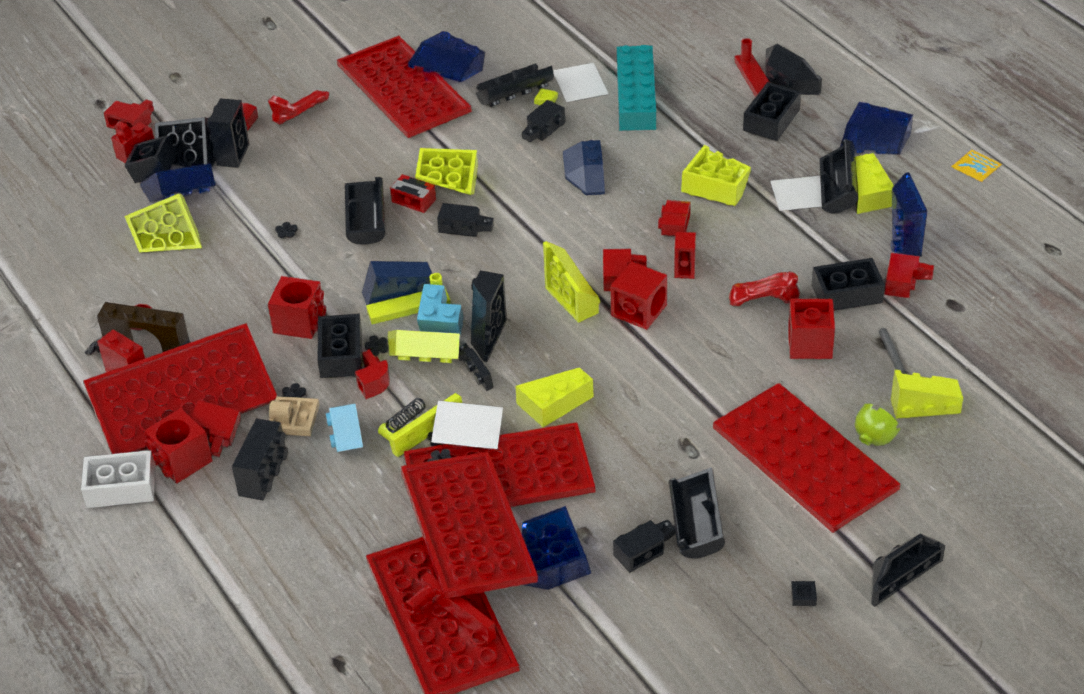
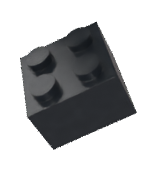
[124,135,178,184]

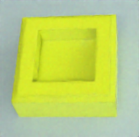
[534,88,558,105]

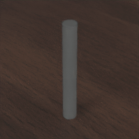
[879,328,907,374]

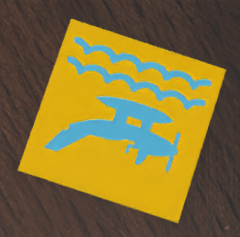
[951,149,1002,182]

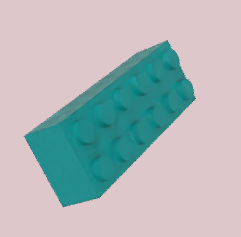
[617,45,656,131]

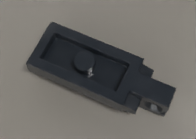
[458,343,494,391]

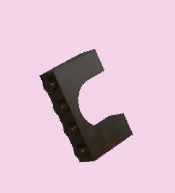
[97,302,189,352]

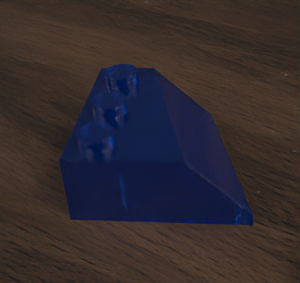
[408,31,485,82]
[840,102,913,155]
[140,163,216,202]
[890,172,928,257]
[522,506,592,590]

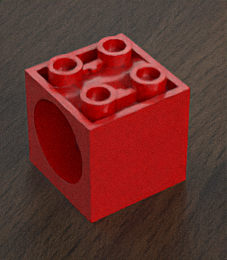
[610,261,667,330]
[268,276,327,339]
[788,299,835,359]
[144,408,213,484]

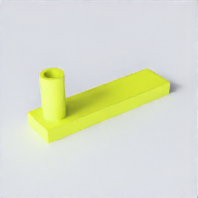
[366,273,451,324]
[378,393,462,457]

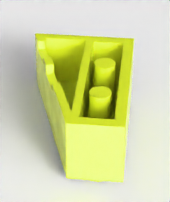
[855,153,896,214]
[515,367,594,428]
[891,369,963,419]

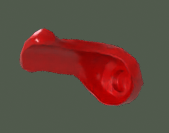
[268,90,329,124]
[729,271,800,306]

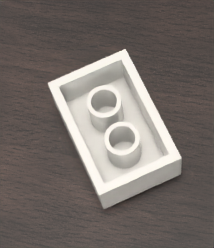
[81,450,156,508]

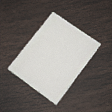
[553,63,609,102]
[770,176,822,211]
[431,401,503,449]

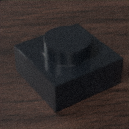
[791,581,817,606]

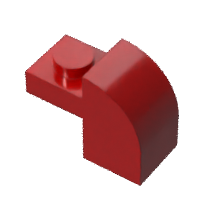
[355,350,390,399]

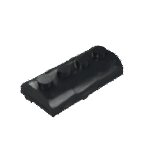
[476,63,554,107]
[819,139,858,214]
[345,177,385,244]
[668,467,725,559]

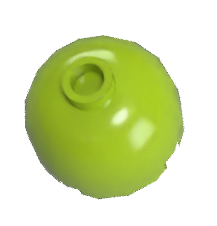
[854,403,900,446]

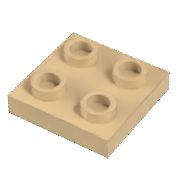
[269,396,319,436]

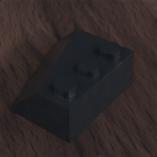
[155,117,216,174]
[471,270,507,362]

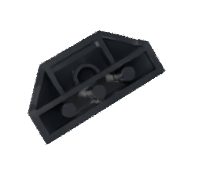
[765,43,822,95]
[871,533,945,607]

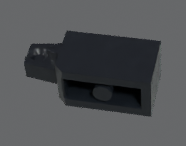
[522,100,566,142]
[437,203,494,237]
[613,520,676,573]

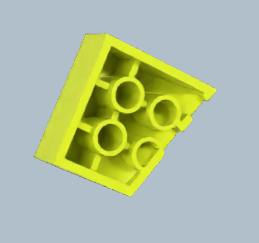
[681,145,751,206]
[415,148,478,195]
[124,194,202,253]
[543,241,600,323]
[388,330,460,363]

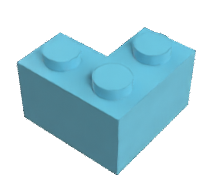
[417,284,464,335]
[326,403,363,452]

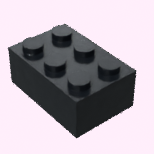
[743,82,801,141]
[207,98,250,168]
[811,258,885,311]
[317,313,363,378]
[232,418,288,501]

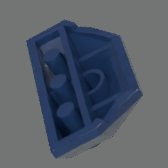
[563,140,605,196]

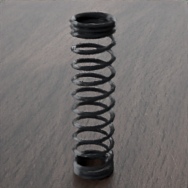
[386,398,426,433]

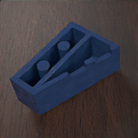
[362,261,433,305]

